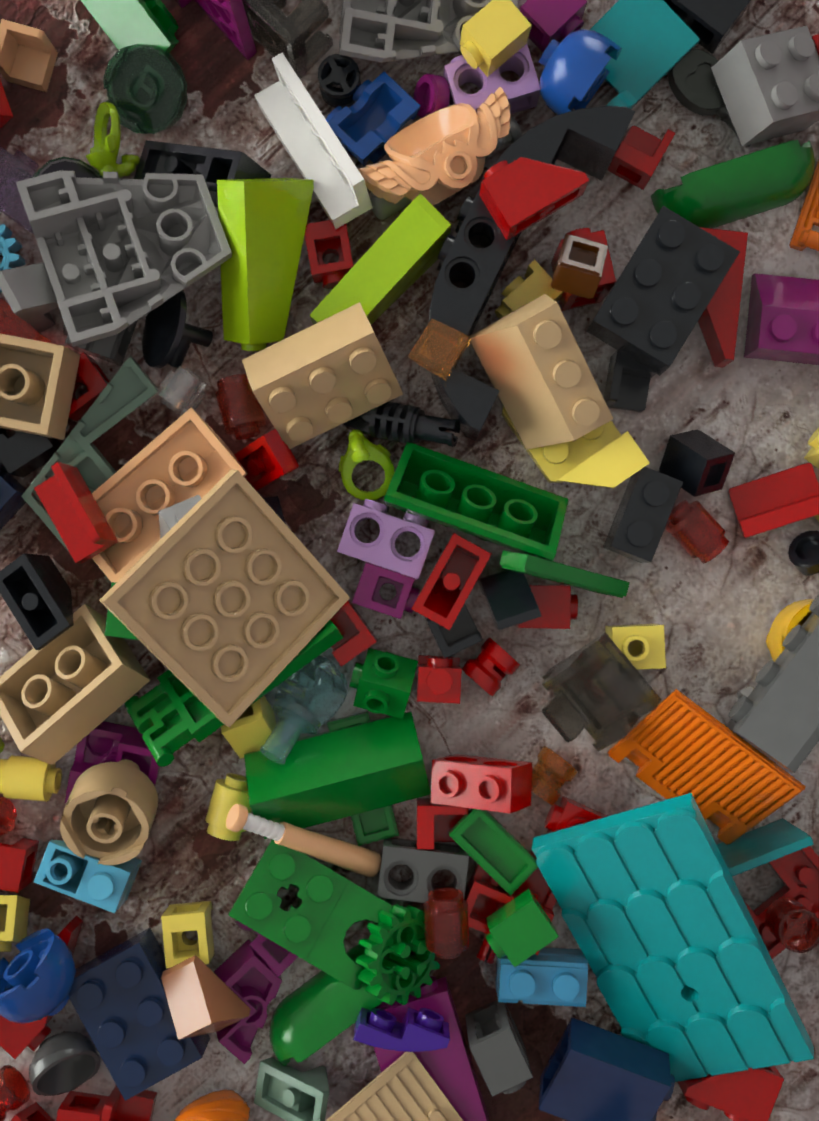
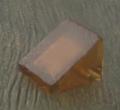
[408,319,471,381]

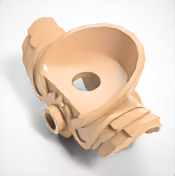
[358,87,511,205]

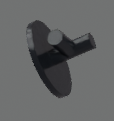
[142,290,213,368]

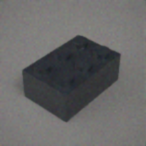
[586,206,740,376]

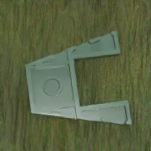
[21,356,159,553]

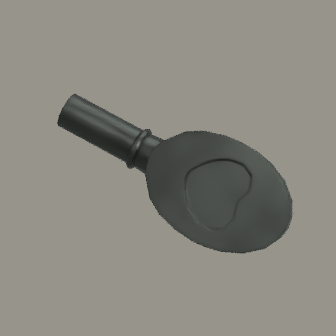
[668,48,752,147]

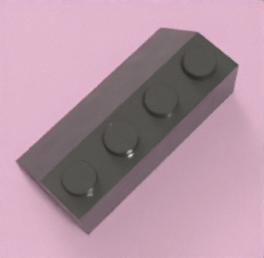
[726,594,819,773]

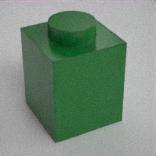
[485,888,559,968]

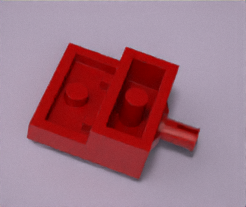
[456,851,557,964]

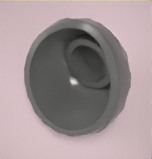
[29,1031,100,1096]

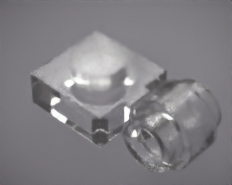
[158,366,207,416]

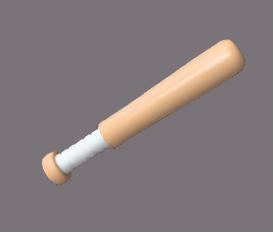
[226,804,382,877]

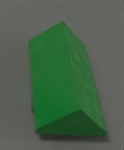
[244,711,431,839]

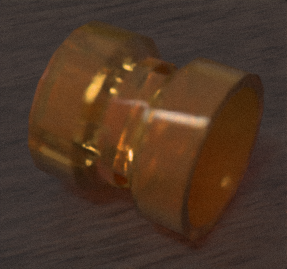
[532,745,579,805]

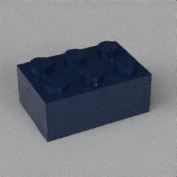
[69,928,210,1101]

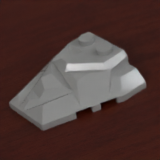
[339,0,518,63]
[16,170,232,347]

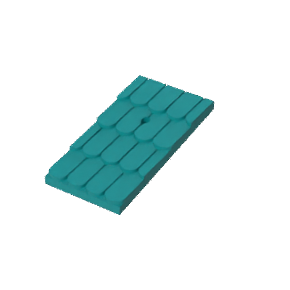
[532,793,814,1082]

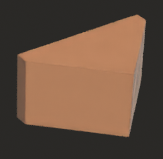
[161,955,251,1040]

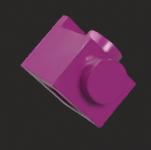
[352,562,420,619]

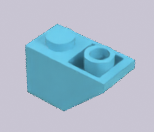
[34,840,142,914]

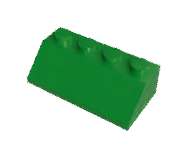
[384,442,569,561]

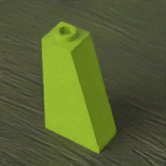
[217,178,314,351]
[310,193,451,325]

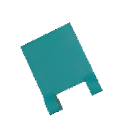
[590,0,700,109]
[717,818,814,877]

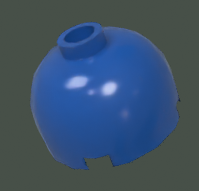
[539,29,622,115]
[0,928,76,1024]

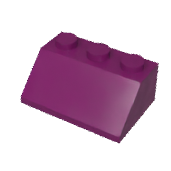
[744,273,819,365]

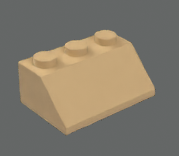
[468,294,613,450]

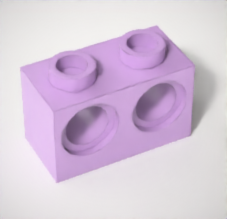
[443,44,540,114]
[337,499,435,579]

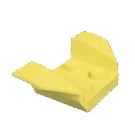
[501,406,650,488]

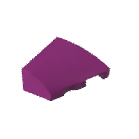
[65,721,160,803]
[214,939,282,1064]

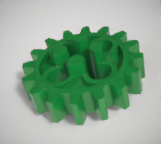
[356,904,443,1005]

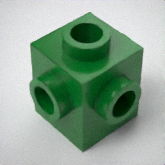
[349,648,418,719]

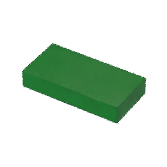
[448,809,538,896]

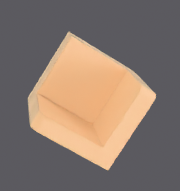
[0,19,58,92]

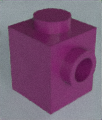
[520,0,587,52]

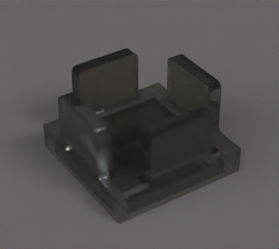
[542,632,662,751]

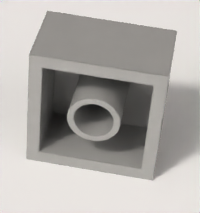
[711,26,819,147]

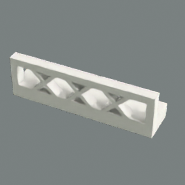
[254,52,373,229]

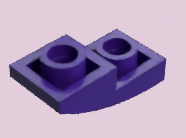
[353,1007,450,1052]

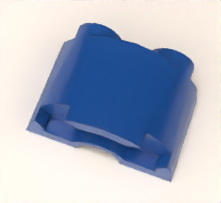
[326,71,421,166]

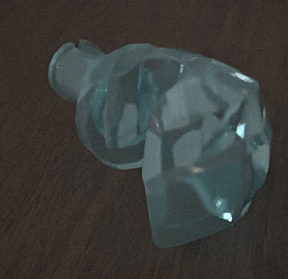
[260,655,348,765]

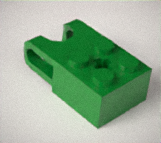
[228,839,393,990]

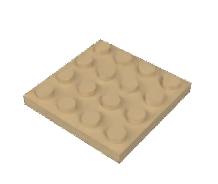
[99,469,350,728]

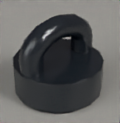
[788,530,819,576]

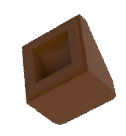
[551,234,608,299]

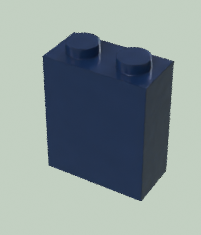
[539,1017,675,1121]

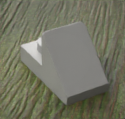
[0,262,59,332]

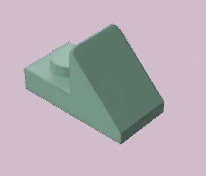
[254,1057,329,1121]

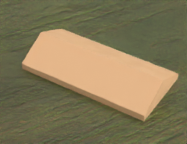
[92,407,248,583]

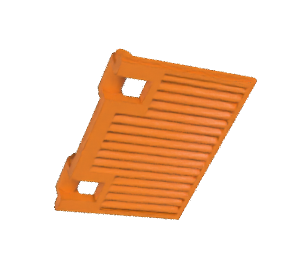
[607,689,806,845]

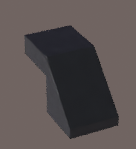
[478,569,541,630]

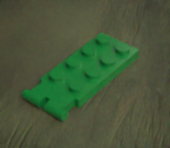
[124,620,343,767]

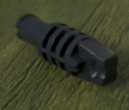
[343,402,460,447]

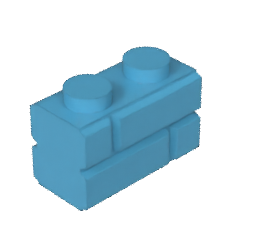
[495,947,588,1007]

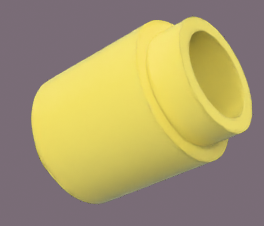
[0,755,62,802]
[205,773,252,841]

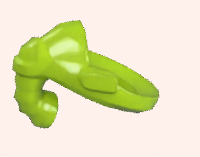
[86,102,140,178]
[338,429,395,501]

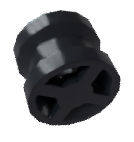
[318,54,361,108]

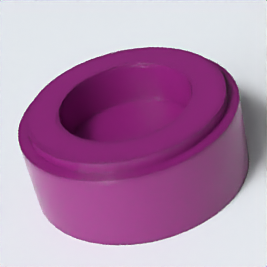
[413,74,450,118]

